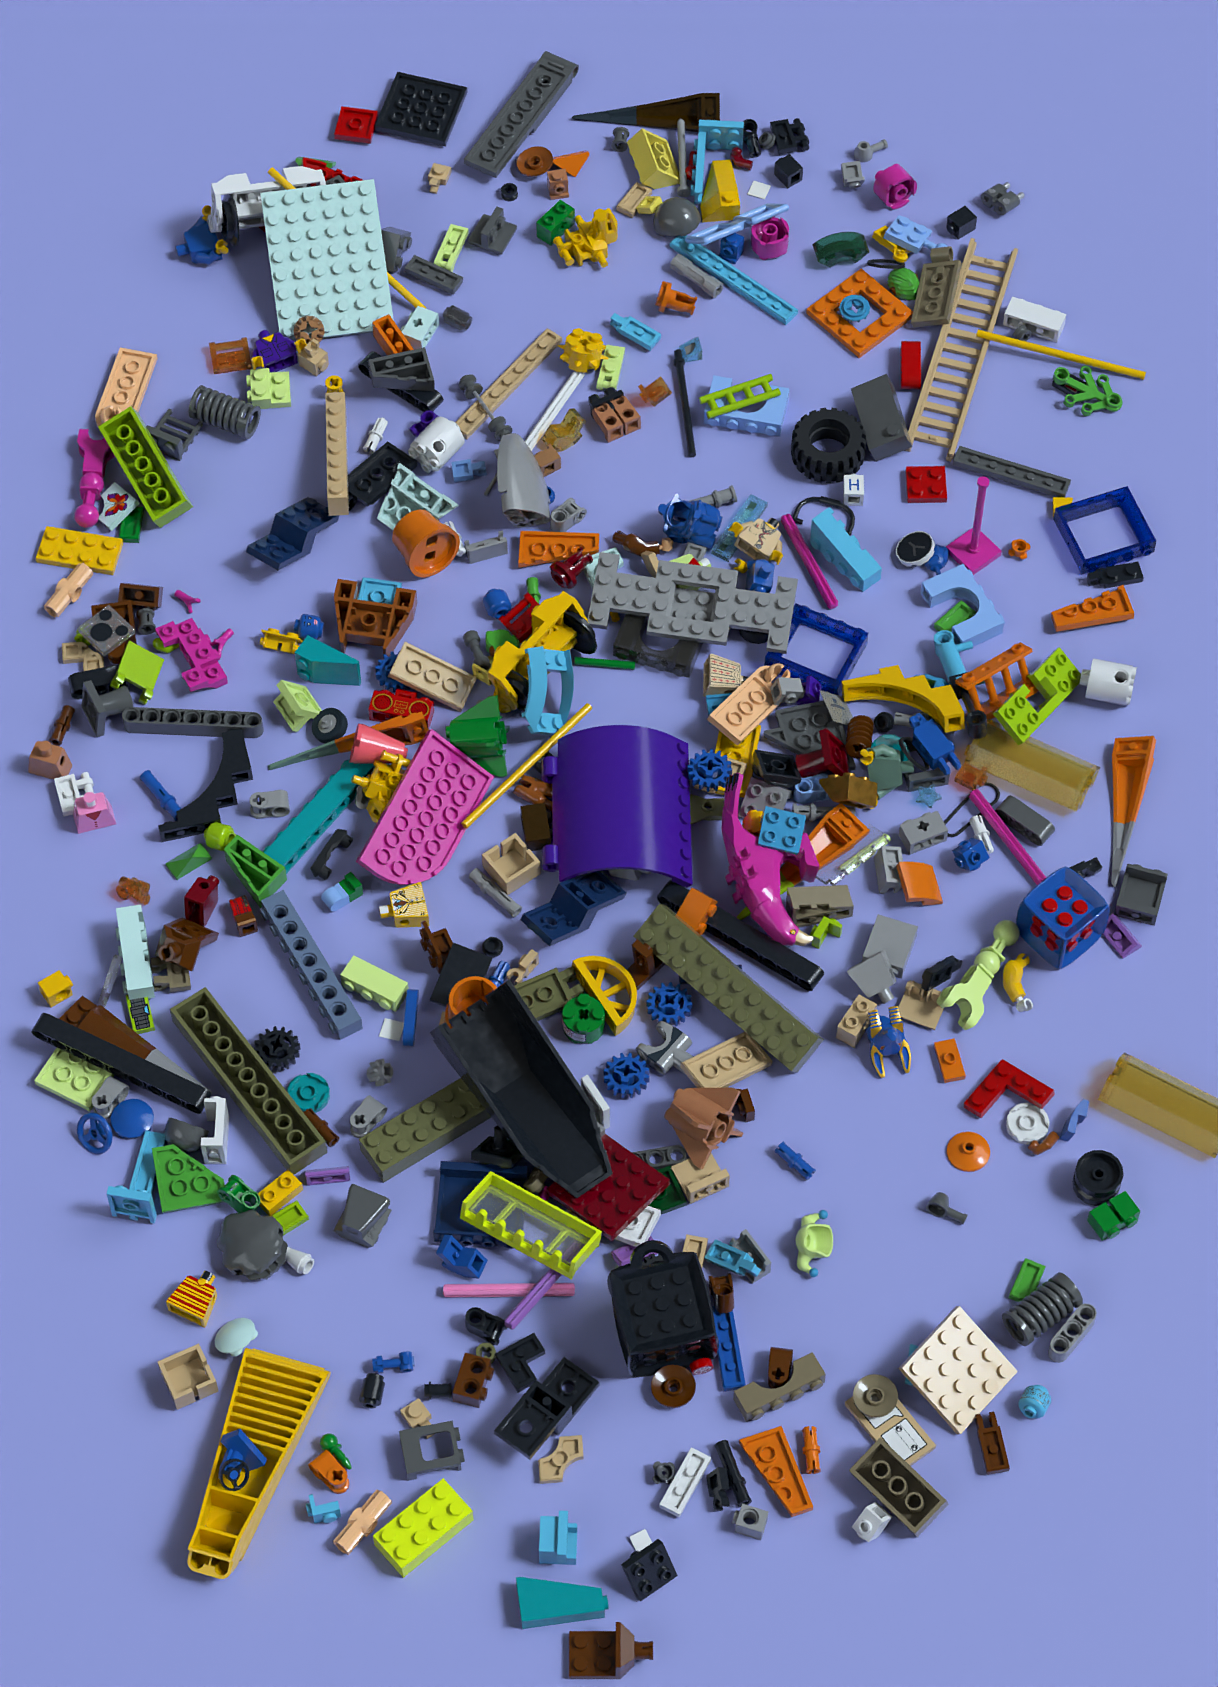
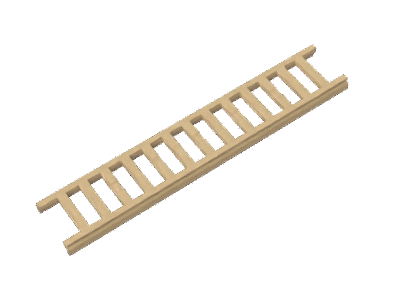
[905,238,1018,462]

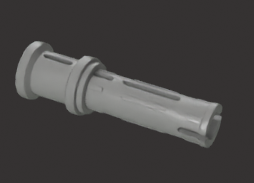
[689,485,737,508]
[792,803,855,822]

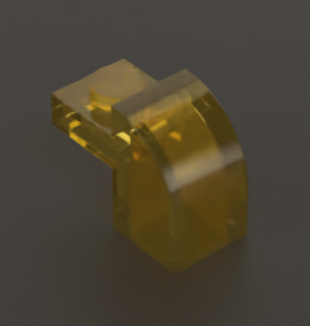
[541,408,586,452]

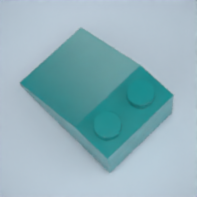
[295,635,361,686]

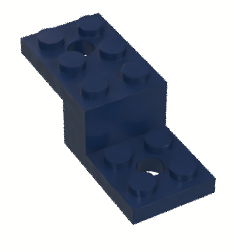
[246,497,339,571]
[520,871,627,946]

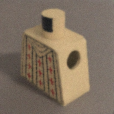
[703,654,749,697]

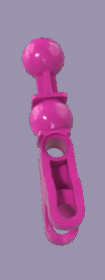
[74,429,115,528]

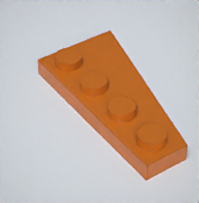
[518,531,599,568]
[1051,585,1134,632]
[739,1426,813,1517]

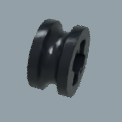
[501,183,518,201]

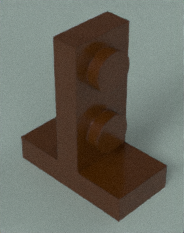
[627,939,665,990]

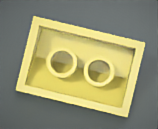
[627,128,680,189]

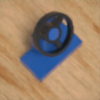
[218,1429,267,1491]

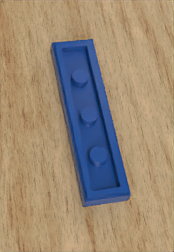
[712,1306,746,1391]

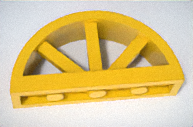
[572,956,637,1036]

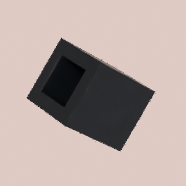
[774,154,803,189]
[946,206,977,239]

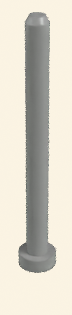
[677,119,690,197]

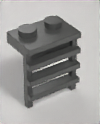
[146,409,203,461]

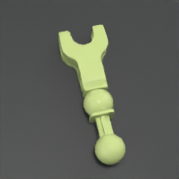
[937,920,1020,1030]

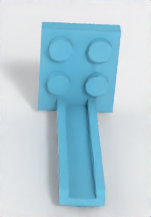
[691,120,744,204]
[106,1130,166,1224]

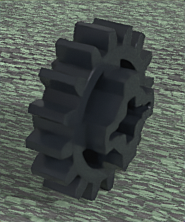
[254,1026,301,1072]

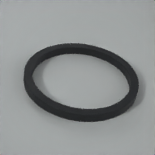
[867,259,905,269]
[899,737,929,771]

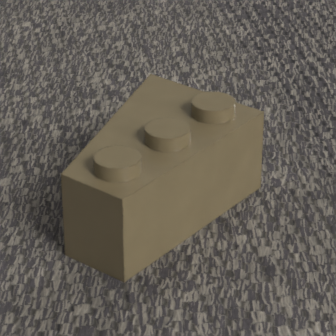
[786,885,854,928]

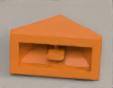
[553,150,589,177]

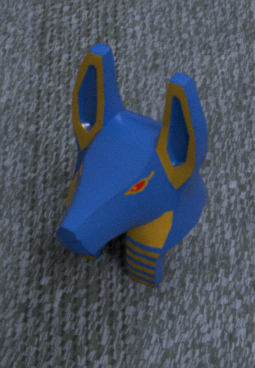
[865,1006,911,1078]

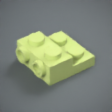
[246,368,291,409]

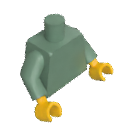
[860,744,914,809]

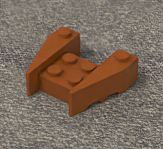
[334,579,417,657]

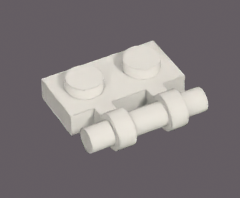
[54,772,95,817]

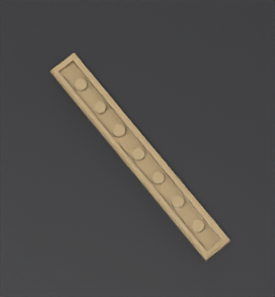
[455,328,562,440]

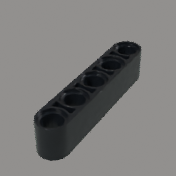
[358,351,444,412]

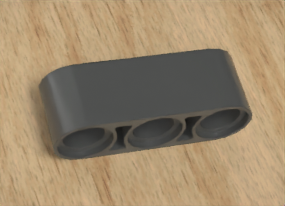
[995,795,1055,846]

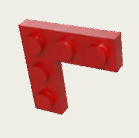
[964,1059,1055,1118]

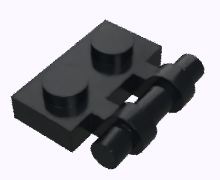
[770,118,810,155]

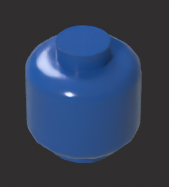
[483,589,512,619]

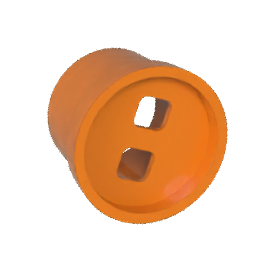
[392,509,460,577]
[444,976,498,1029]

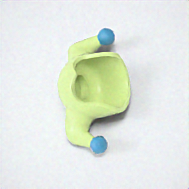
[795,1210,833,1277]

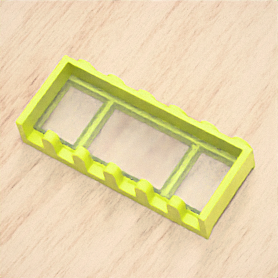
[460,1171,602,1280]

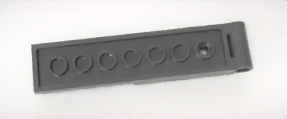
[464,51,579,178]

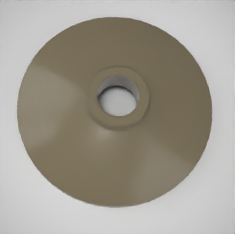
[853,1374,898,1417]

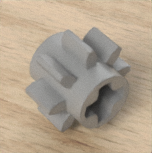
[367,1059,393,1086]

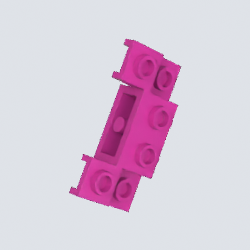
[155,618,228,692]

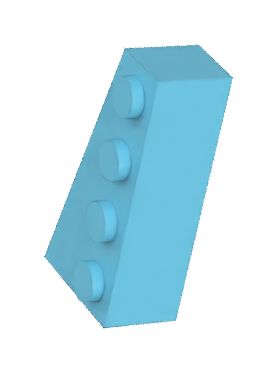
[810,507,882,592]

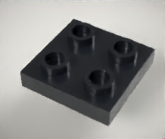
[471,1125,523,1169]
[621,1539,678,1602]

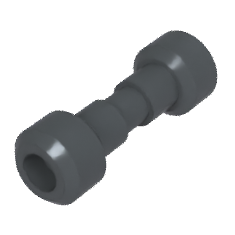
[463,630,491,673]

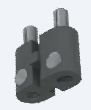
[981,182,1025,215]

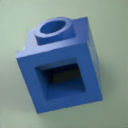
[718,233,744,264]

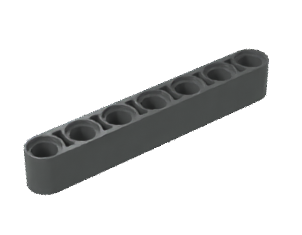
[122,707,264,738]

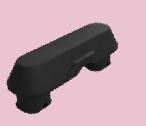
[310,829,353,880]

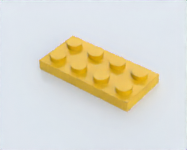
[36,526,123,575]
[714,725,761,798]

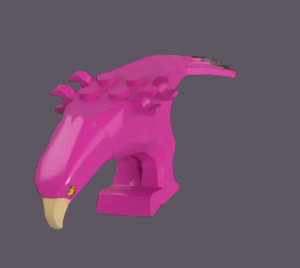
[721,773,819,946]

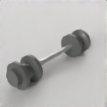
[458,374,513,441]

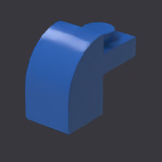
[436,1235,488,1279]

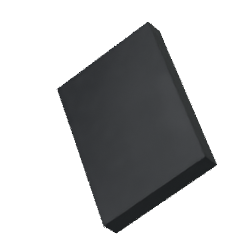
[430,942,493,1007]

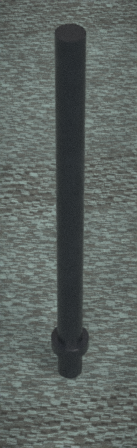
[673,349,696,457]

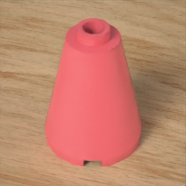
[350,723,408,764]

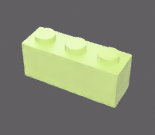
[340,955,409,1012]

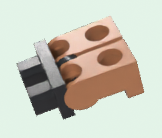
[588,387,641,443]

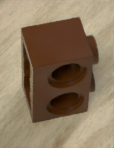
[452,1353,494,1408]

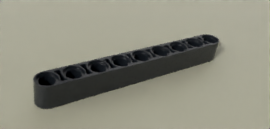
[657,880,824,991]
[31,1013,212,1114]

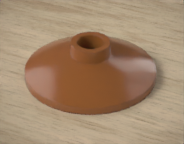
[516,146,553,177]

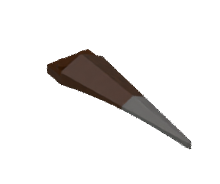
[59,995,212,1094]

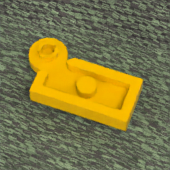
[872,225,911,263]

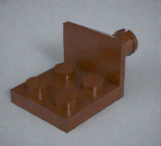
[154,917,219,972]
[569,1622,653,1679]

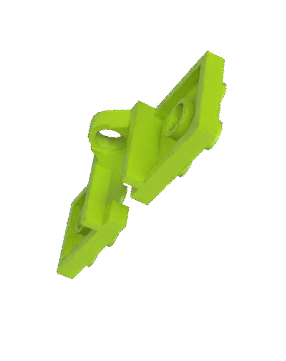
[993,647,1081,746]

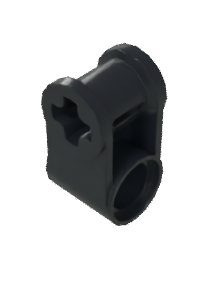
[465,1307,508,1345]

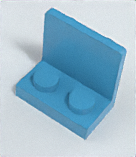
[758,806,806,855]

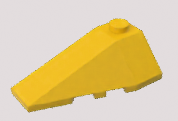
[700,159,740,223]

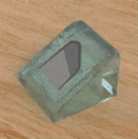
[679,337,702,362]

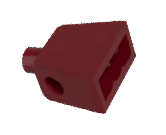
[184,875,219,927]

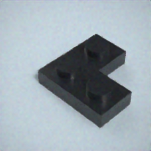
[495,1333,545,1393]

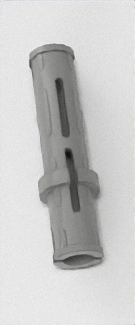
[469,868,522,917]

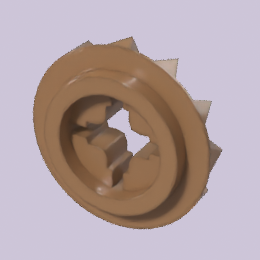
[294,315,324,344]

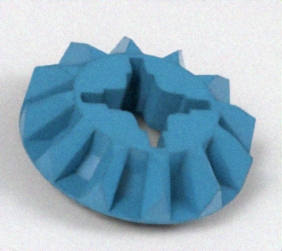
[839,295,870,323]

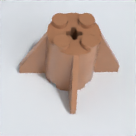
[664,1087,743,1169]

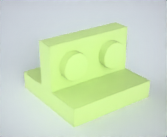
[273,680,322,732]

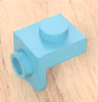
[305,1494,341,1524]

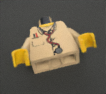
[728,518,783,565]

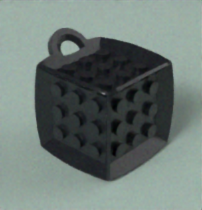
[607,1240,719,1378]

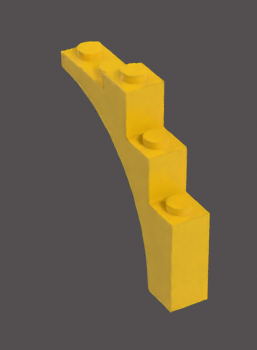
[842,665,965,733]

